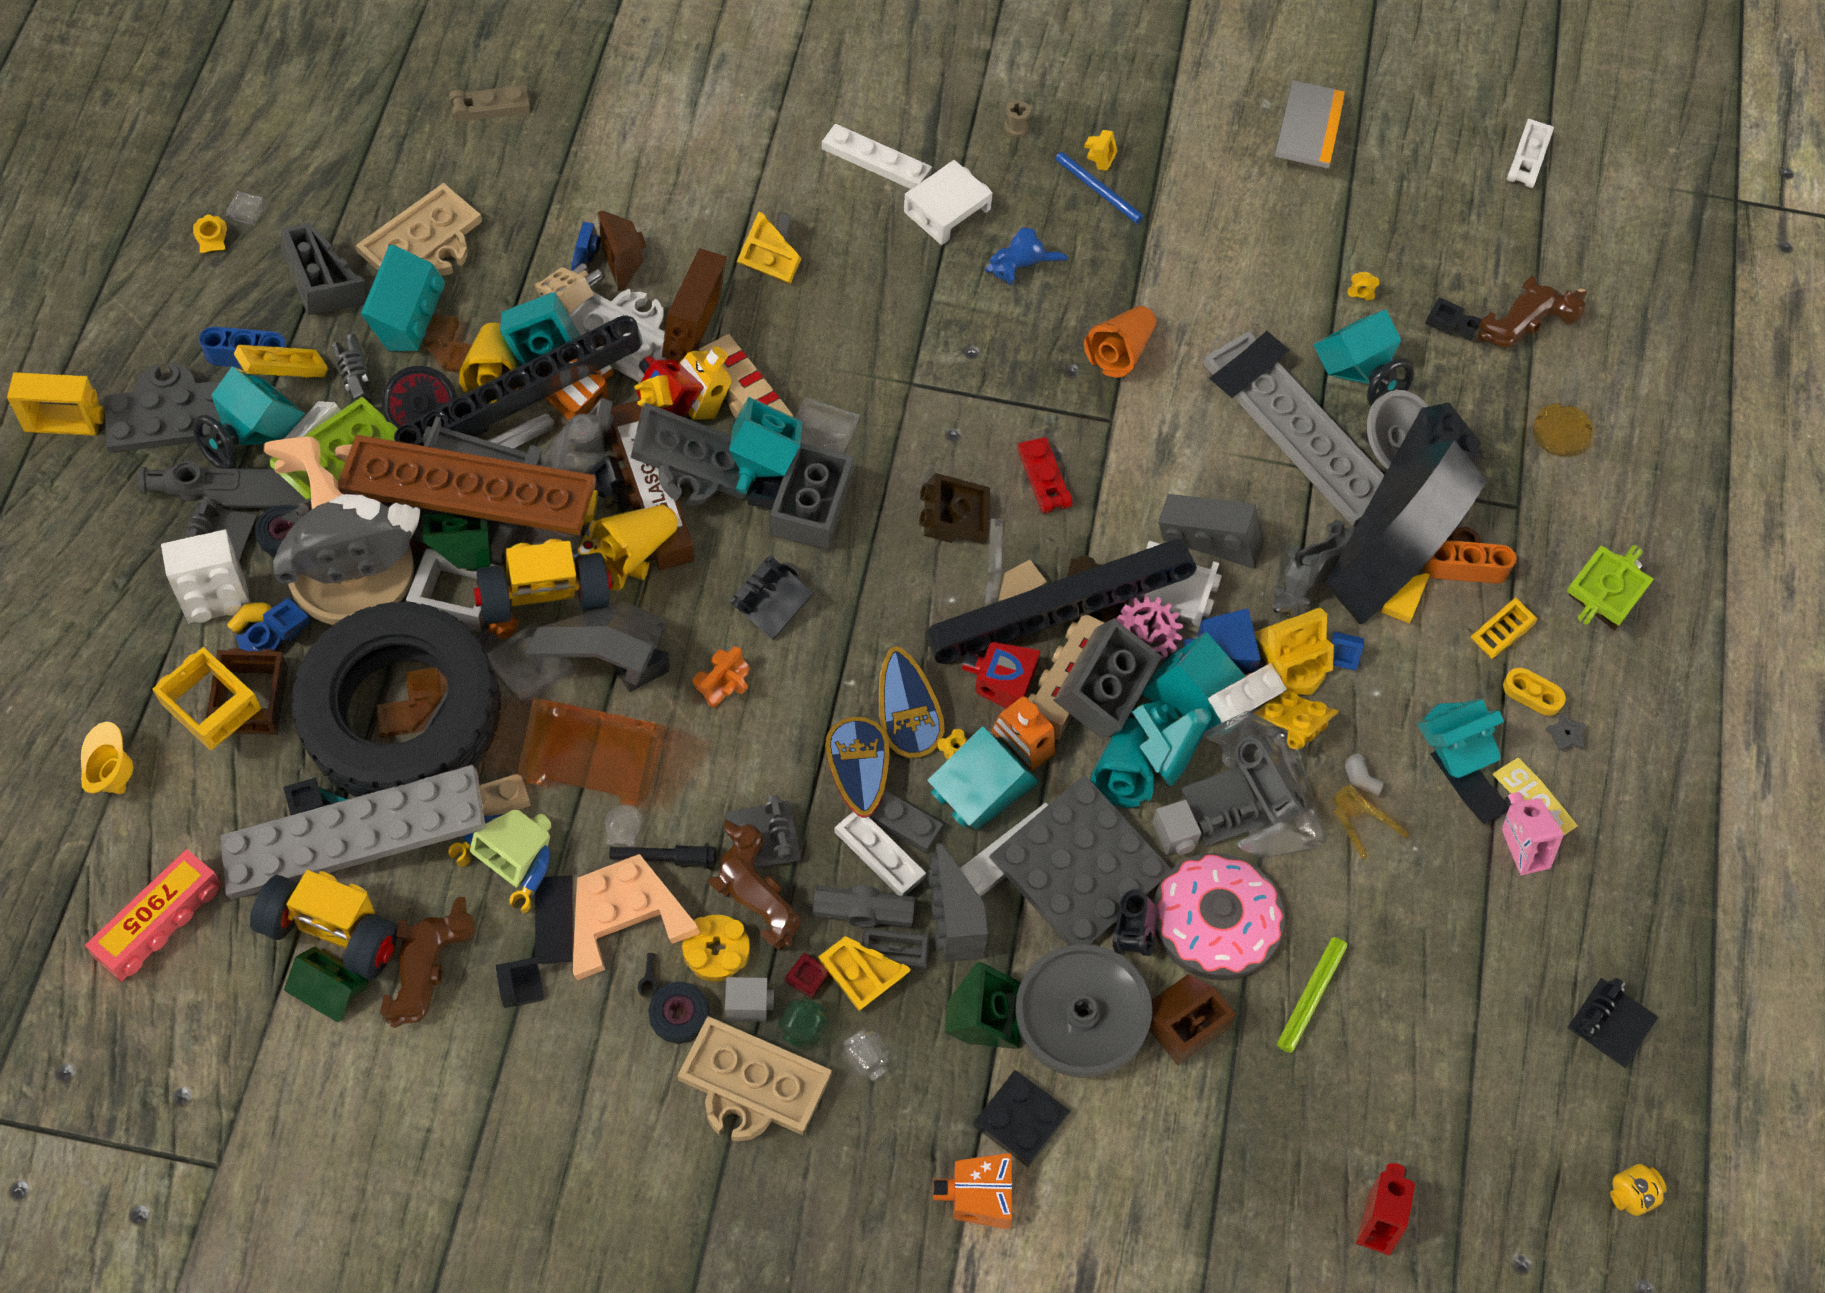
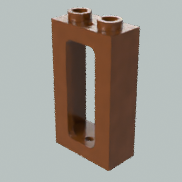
[661,248,727,362]

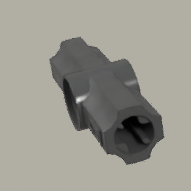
[813,885,915,928]

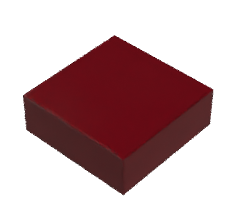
[784,952,830,1000]

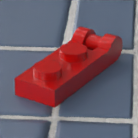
[1017,437,1073,514]

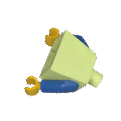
[448,810,551,914]

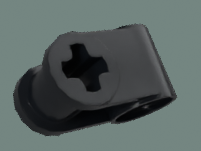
[1112,889,1159,956]

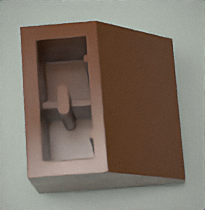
[1150,974,1236,1065]

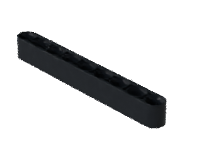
[394,315,643,446]
[926,539,1197,664]

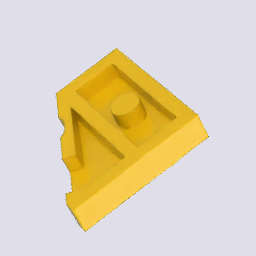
[737,212,801,285]

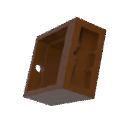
[206,648,288,735]

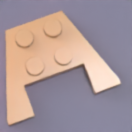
[573,854,700,981]

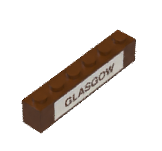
[607,399,695,571]

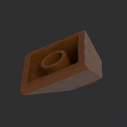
[598,211,646,291]

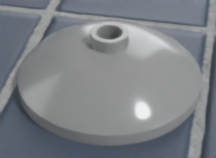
[1367,390,1428,469]

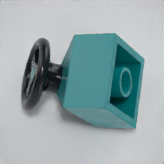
[1313,309,1414,406]
[193,366,305,469]

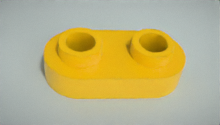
[1503,668,1566,716]

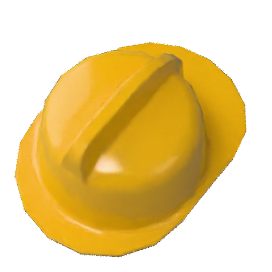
[81,722,134,794]

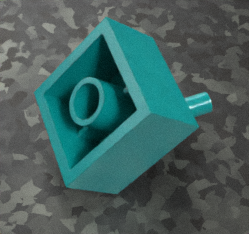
[500,292,581,366]
[729,396,802,494]

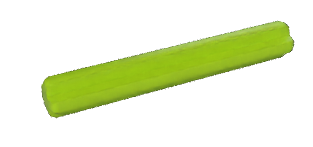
[1277,937,1348,1053]

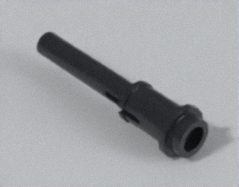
[609,843,716,869]

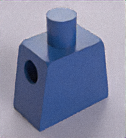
[1183,609,1261,675]

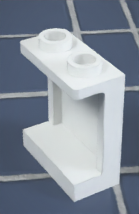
[904,160,992,245]
[1129,541,1222,627]

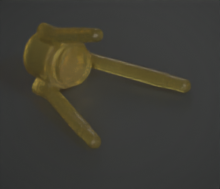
[1332,784,1409,859]

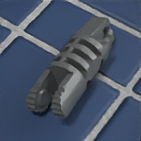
[331,333,372,402]

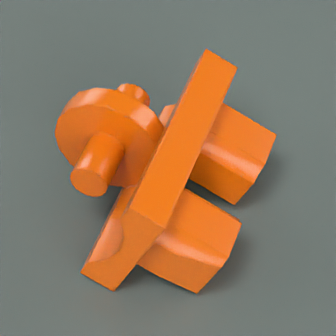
[692,646,750,708]

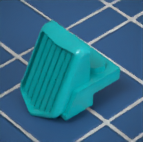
[1416,699,1504,778]
[1132,700,1212,786]

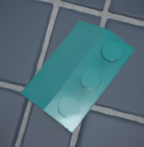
[361,245,445,351]

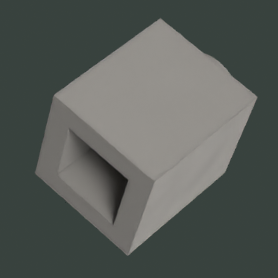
[1152,800,1201,856]
[725,977,774,1022]

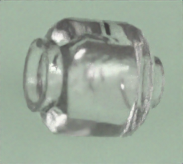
[841,1028,892,1081]

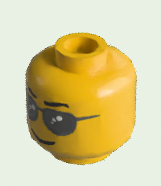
[1610,1164,1666,1216]

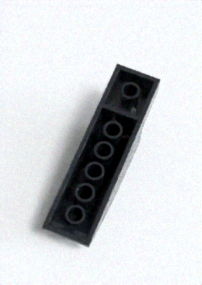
[1325,402,1487,624]

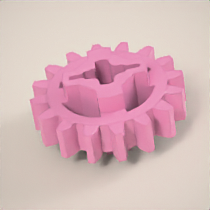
[1116,595,1183,661]

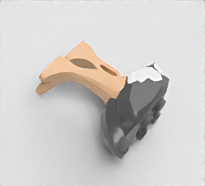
[264,436,420,584]

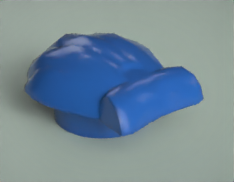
[236,621,281,651]

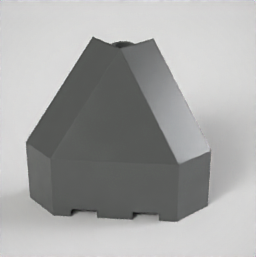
[525,602,667,685]

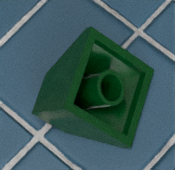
[423,513,490,572]
[945,962,1021,1049]

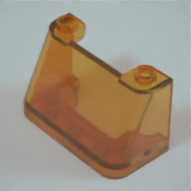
[517,698,668,806]

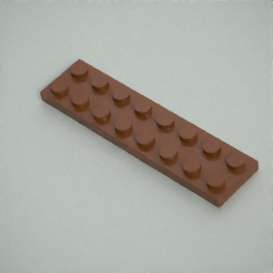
[338,435,597,535]

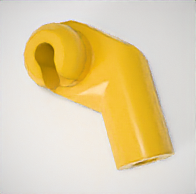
[227,602,272,634]

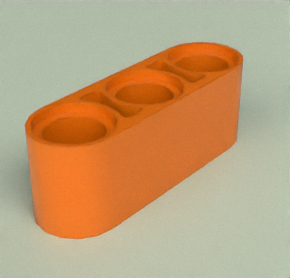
[1422,540,1517,584]

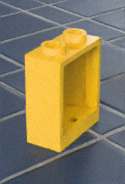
[7,372,105,436]
[152,647,262,751]

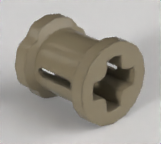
[1004,100,1031,137]

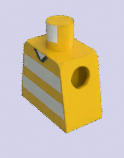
[679,346,732,420]

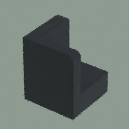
[495,957,544,1008]

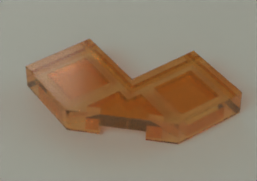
[422,314,472,373]
[376,668,442,738]

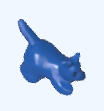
[985,227,1068,286]

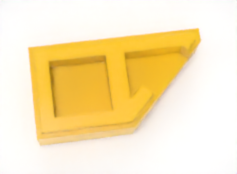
[1381,573,1430,624]

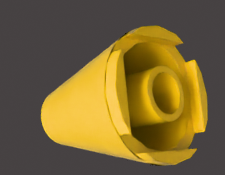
[459,323,518,403]
[589,504,678,578]

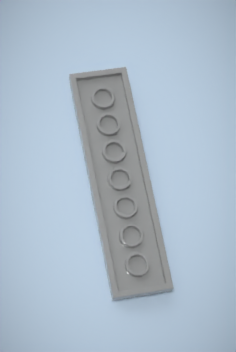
[1203,331,1384,527]
[220,765,486,900]

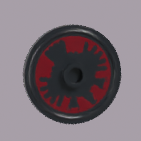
[382,366,457,428]

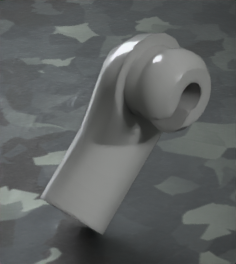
[1345,754,1384,796]

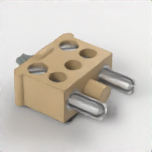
[535,263,603,314]

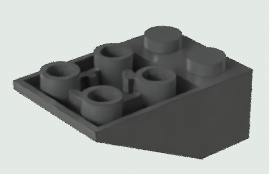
[928,843,988,962]

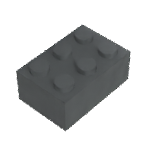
[770,443,854,550]
[1053,618,1162,739]

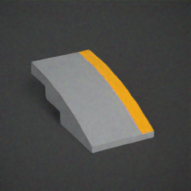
[1275,80,1345,168]

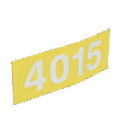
[1492,757,1578,835]

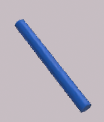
[1055,151,1144,224]

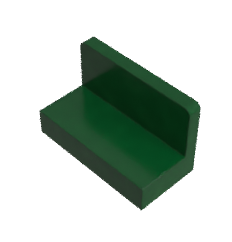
[284,946,369,1022]

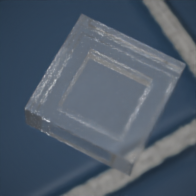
[226,191,265,225]

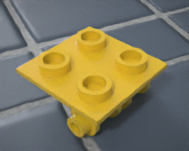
[1252,692,1338,750]

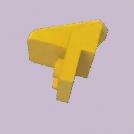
[1254,607,1334,695]

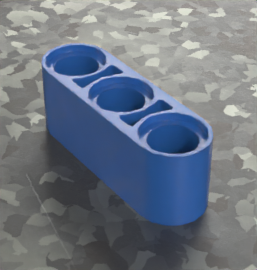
[199,327,287,368]

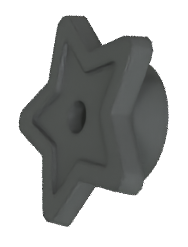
[1546,713,1586,750]

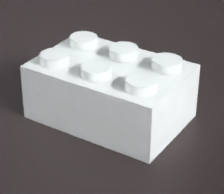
[161,529,250,624]

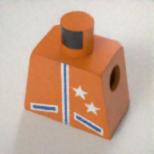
[933,1153,1012,1229]

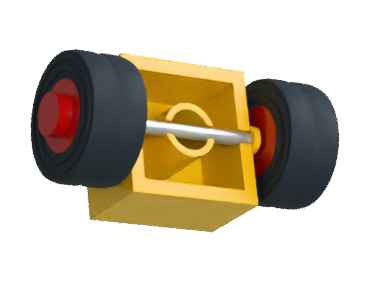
[473,539,612,624]
[250,870,397,979]

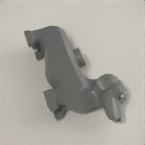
[1273,520,1355,617]

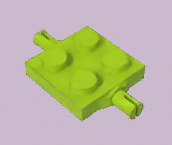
[1566,545,1654,626]

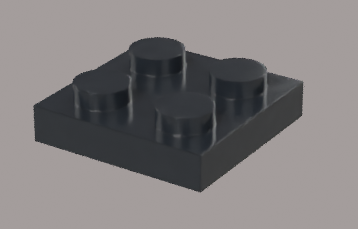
[973,1070,1070,1168]

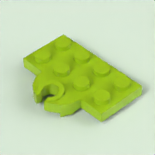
[270,397,398,499]

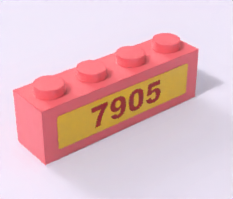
[85,849,222,982]

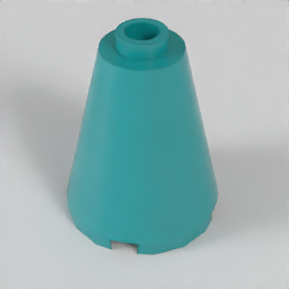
[1090,718,1154,808]

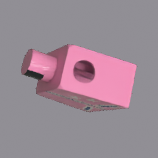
[1502,792,1564,875]

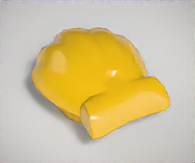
[193,214,227,253]

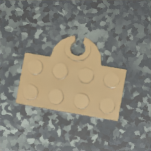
[356,183,482,276]
[677,1016,832,1142]

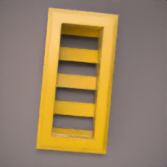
[1470,597,1538,659]

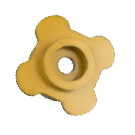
[1348,272,1379,301]
[937,729,968,760]

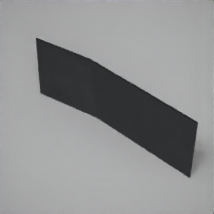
[1209,330,1290,398]
[1430,751,1508,824]
[535,875,572,964]

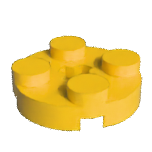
[682,915,750,982]

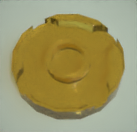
[1532,403,1592,457]

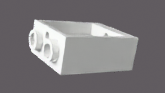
[406,548,498,633]

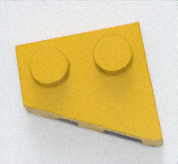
[818,936,911,1011]

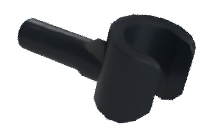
[637,953,659,997]

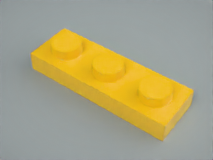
[234,345,328,378]

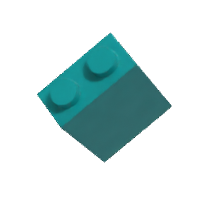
[1142,632,1246,734]
[927,726,1040,831]

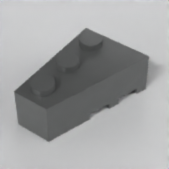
[281,223,365,316]
[1158,494,1264,569]

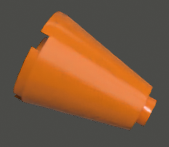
[1084,306,1157,378]

